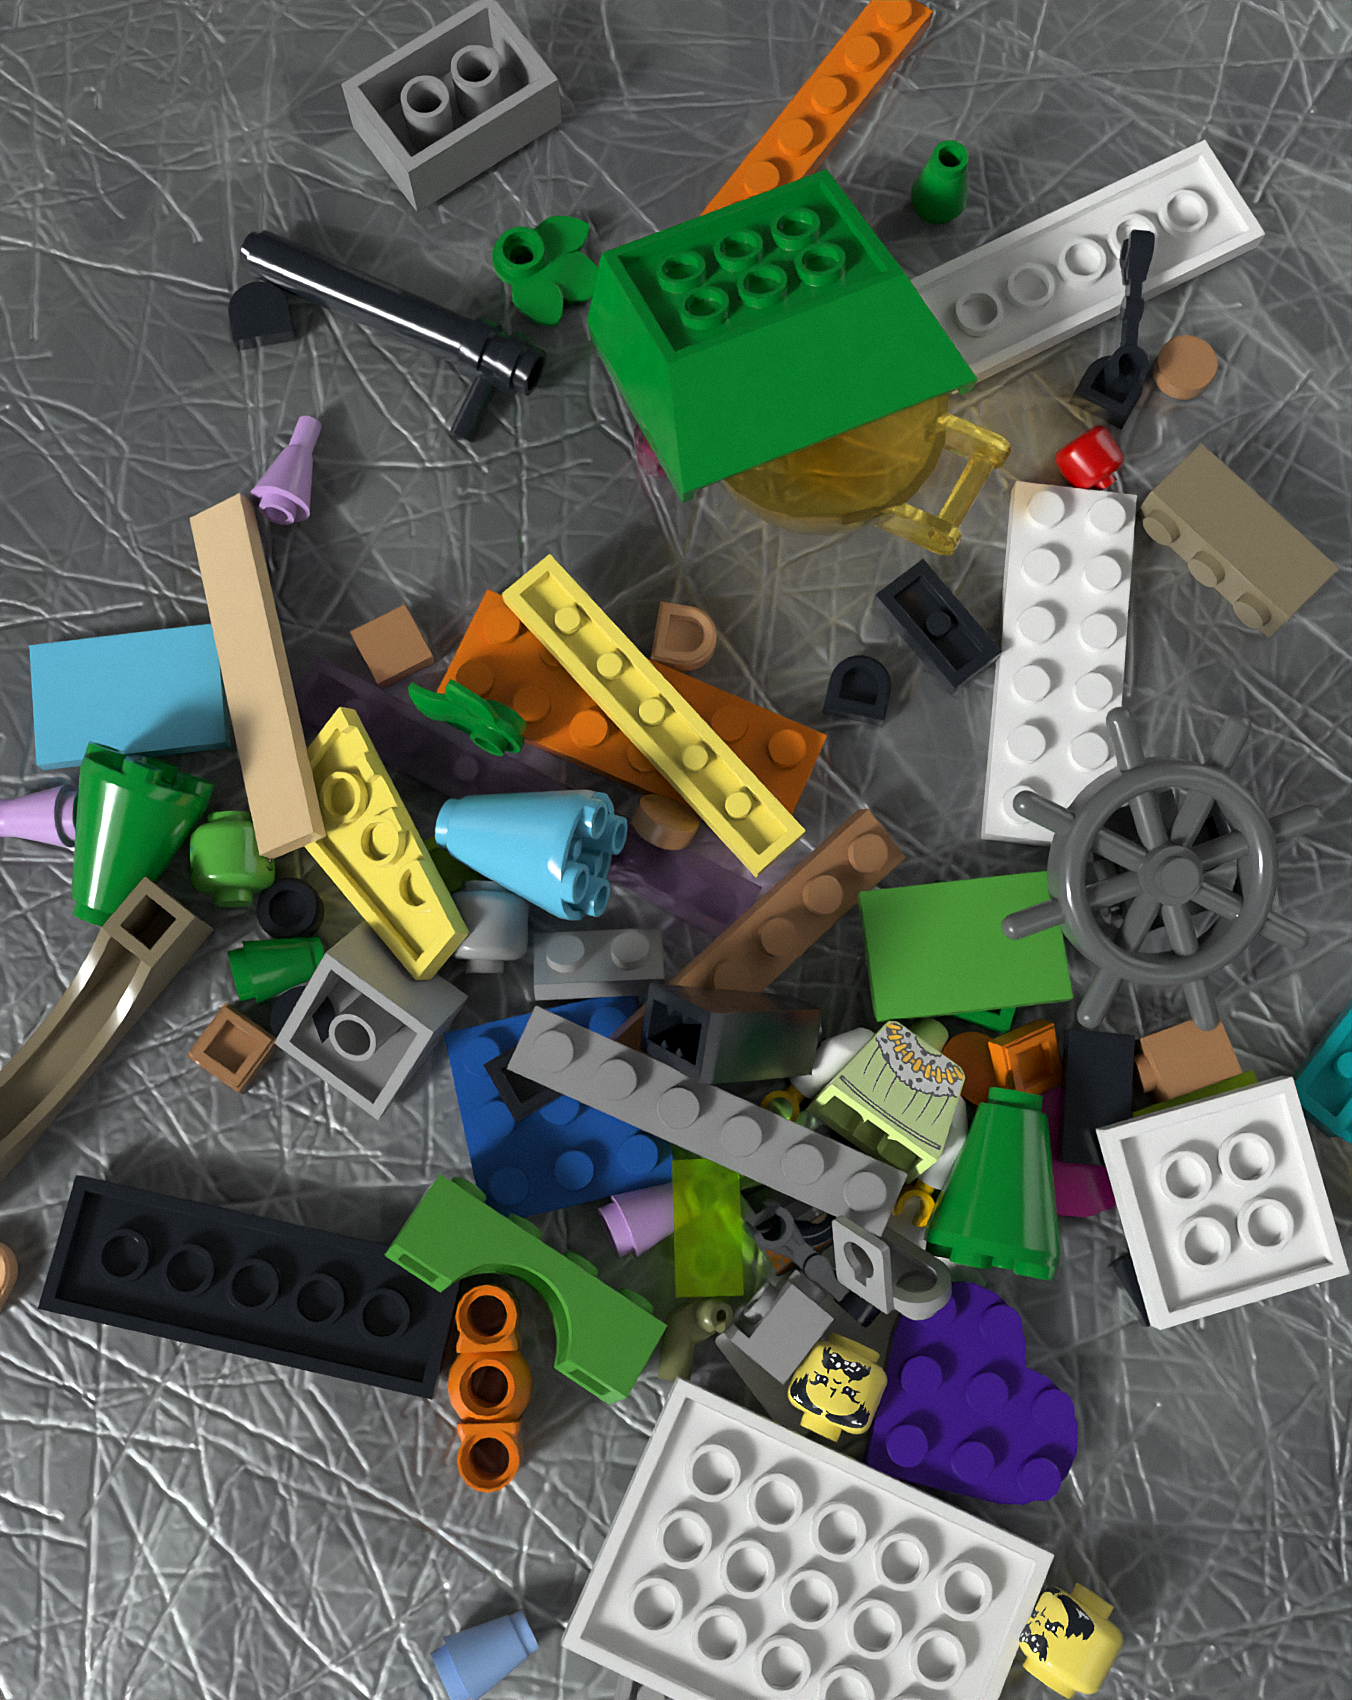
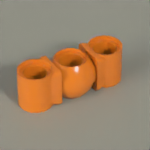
[447,1283,534,1493]

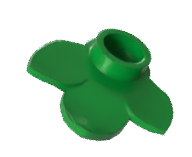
[492,216,598,327]
[408,679,528,756]

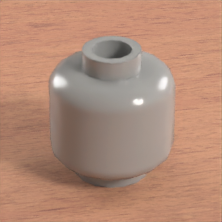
[451,881,529,974]

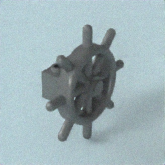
[1001,707,1324,1031]

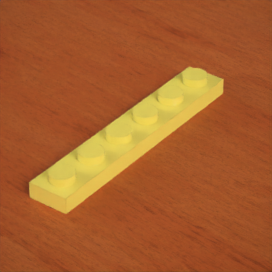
[502,554,806,878]

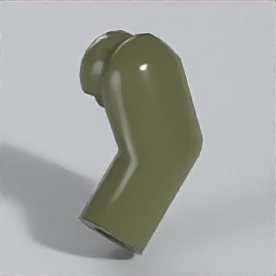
[657,1291,734,1381]

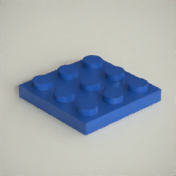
[444,996,678,1218]

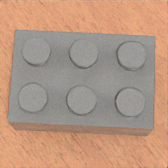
[341,0,562,213]

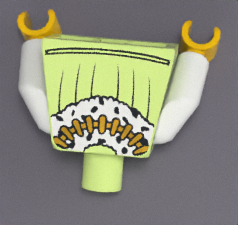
[760,1017,968,1227]

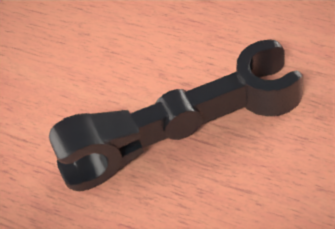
[1104,229,1155,386]
[743,1198,881,1328]

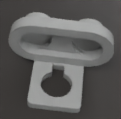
[832,1215,952,1320]

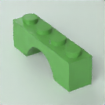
[385,1174,668,1404]

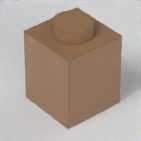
[1133,1016,1243,1104]

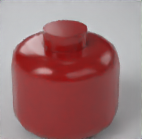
[1055,425,1125,491]

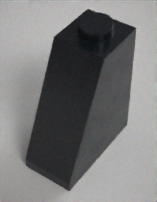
[639,983,823,1084]

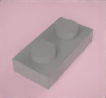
[534,927,665,1000]

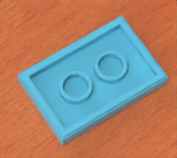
[29,624,231,770]

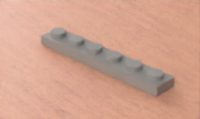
[507,1005,908,1237]

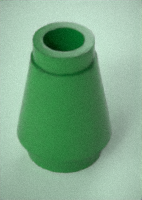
[911,140,969,224]
[227,935,324,1004]

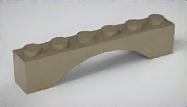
[0,877,215,1184]

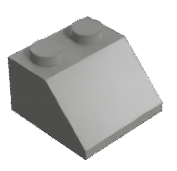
[274,920,468,1120]

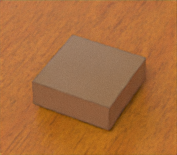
[350,604,435,690]
[186,1002,278,1094]

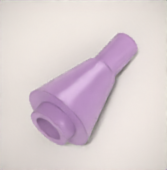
[250,416,322,525]

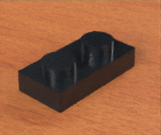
[873,559,1003,695]

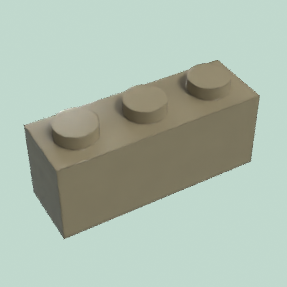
[1135,443,1340,638]

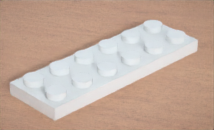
[910,140,1265,394]
[981,481,1137,847]

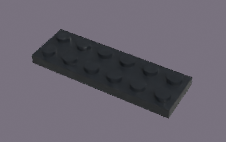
[38,1175,464,1400]

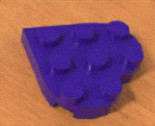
[862,1281,1078,1505]

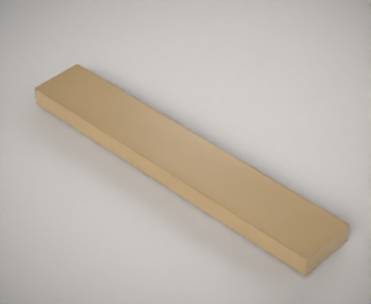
[190,493,326,859]

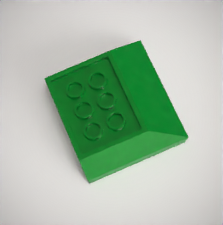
[587,169,978,503]

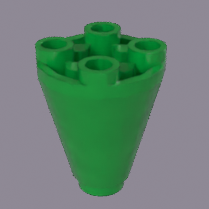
[71,741,215,927]
[923,1087,1061,1281]

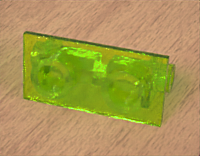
[672,1159,744,1297]

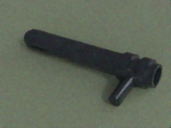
[240,230,546,444]

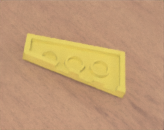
[304,707,470,980]

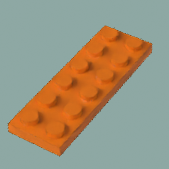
[436,589,827,821]

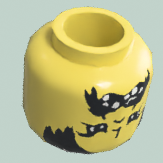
[787,1332,887,1443]
[1019,1582,1124,1700]

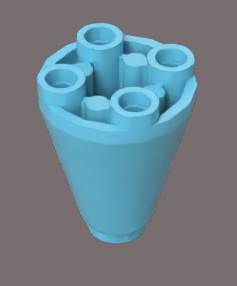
[435,789,628,920]

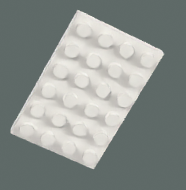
[561,1375,1054,1700]

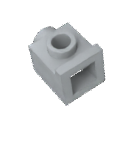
[724,1269,834,1385]

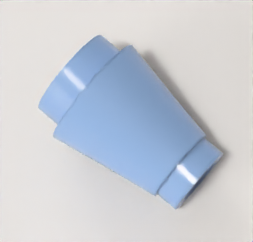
[430,1609,539,1700]

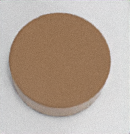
[1153,335,1218,400]
[632,794,699,850]

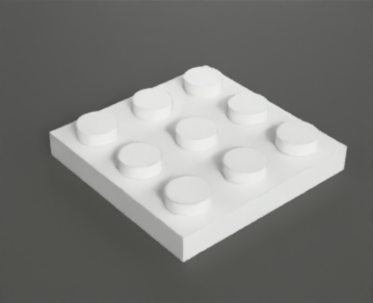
[1096,1076,1350,1330]

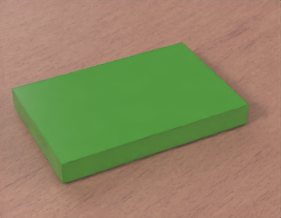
[857,871,1073,1023]

